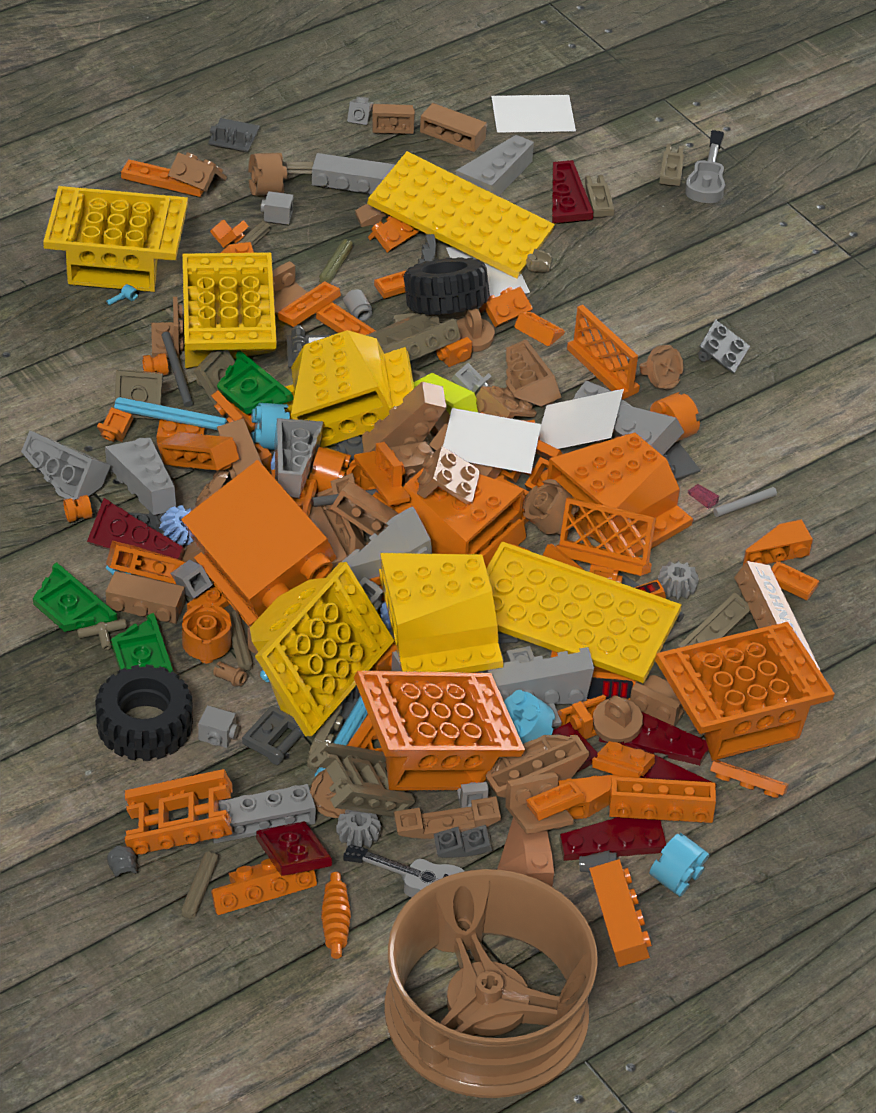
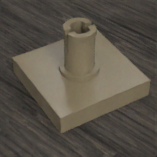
[193,350,235,405]
[114,369,163,419]

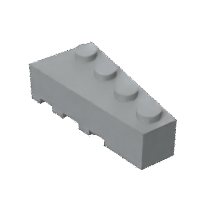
[274,418,323,498]
[105,438,176,515]
[486,647,594,704]

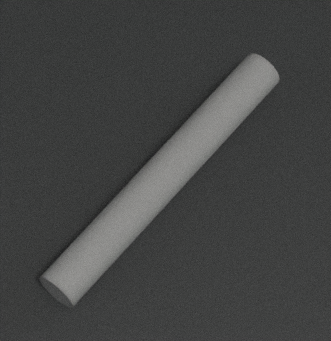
[713,487,777,517]

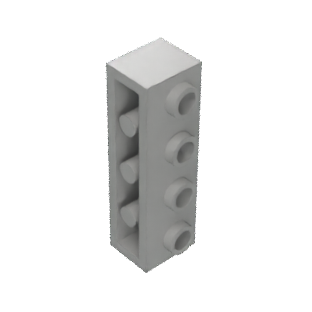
[312,153,396,194]
[207,784,316,844]

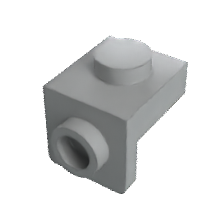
[347,97,374,125]
[451,363,492,393]

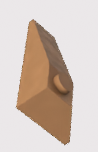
[506,339,562,406]

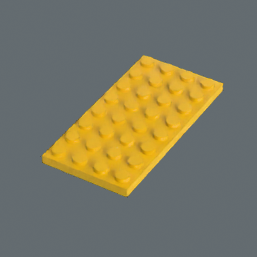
[367,151,555,278]
[486,542,682,683]

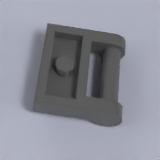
[242,705,305,765]

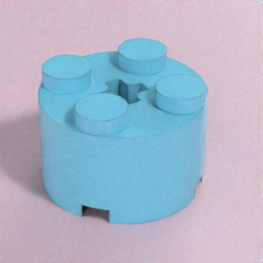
[251,403,290,450]
[504,690,555,744]
[649,833,710,897]

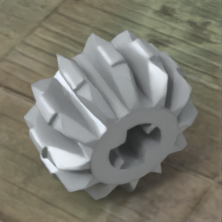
[657,560,699,601]
[336,810,381,848]

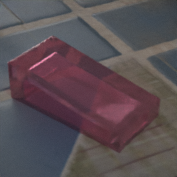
[688,484,719,509]

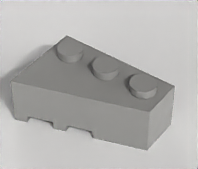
[612,404,684,455]

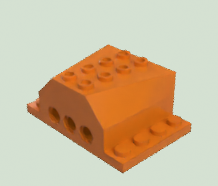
[535,433,693,557]
[393,468,529,554]
[655,622,835,761]
[353,671,525,790]

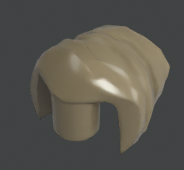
[526,249,552,272]

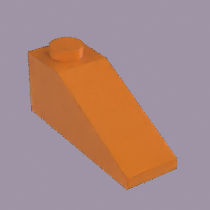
[106,540,185,585]

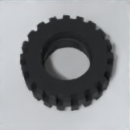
[403,257,490,315]
[95,664,193,761]

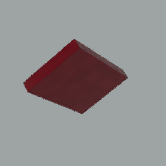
[256,821,332,876]

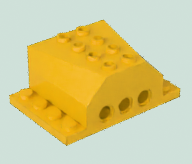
[43,186,188,292]
[183,253,276,368]
[283,330,414,447]
[379,553,503,673]
[250,562,394,736]

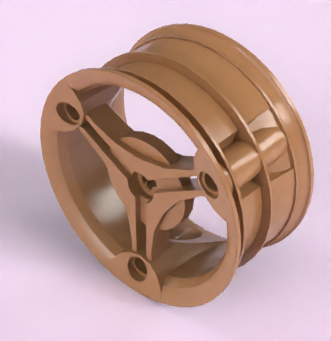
[384,869,598,1098]

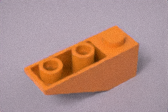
[743,519,813,565]
[558,774,621,819]

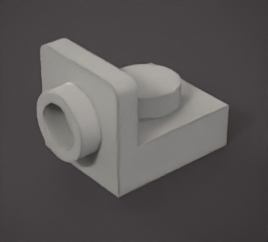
[457,782,488,808]

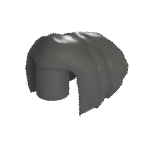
[107,845,137,877]

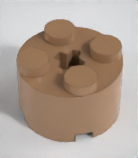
[248,153,287,196]
[522,479,579,534]

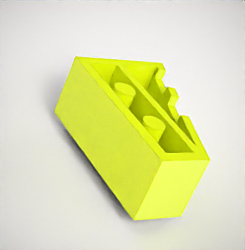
[413,373,478,415]

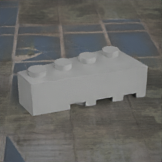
[456,135,534,196]

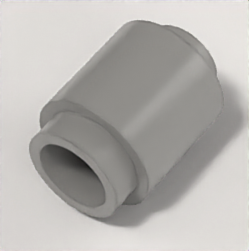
[343,289,372,322]

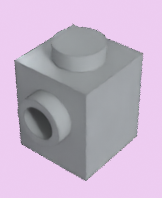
[261,191,293,225]
[170,560,213,599]
[198,705,239,748]

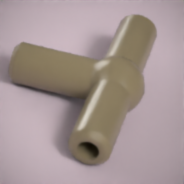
[77,619,127,650]

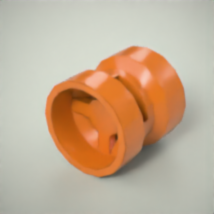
[142,353,169,376]
[63,495,92,522]

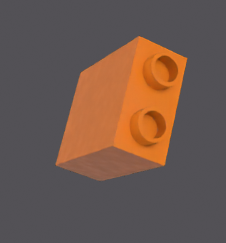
[181,460,337,617]

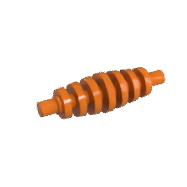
[321,872,351,959]

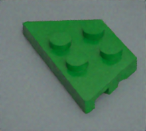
[217,350,294,414]
[33,562,117,632]
[111,613,173,673]

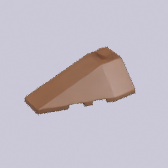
[497,817,554,887]

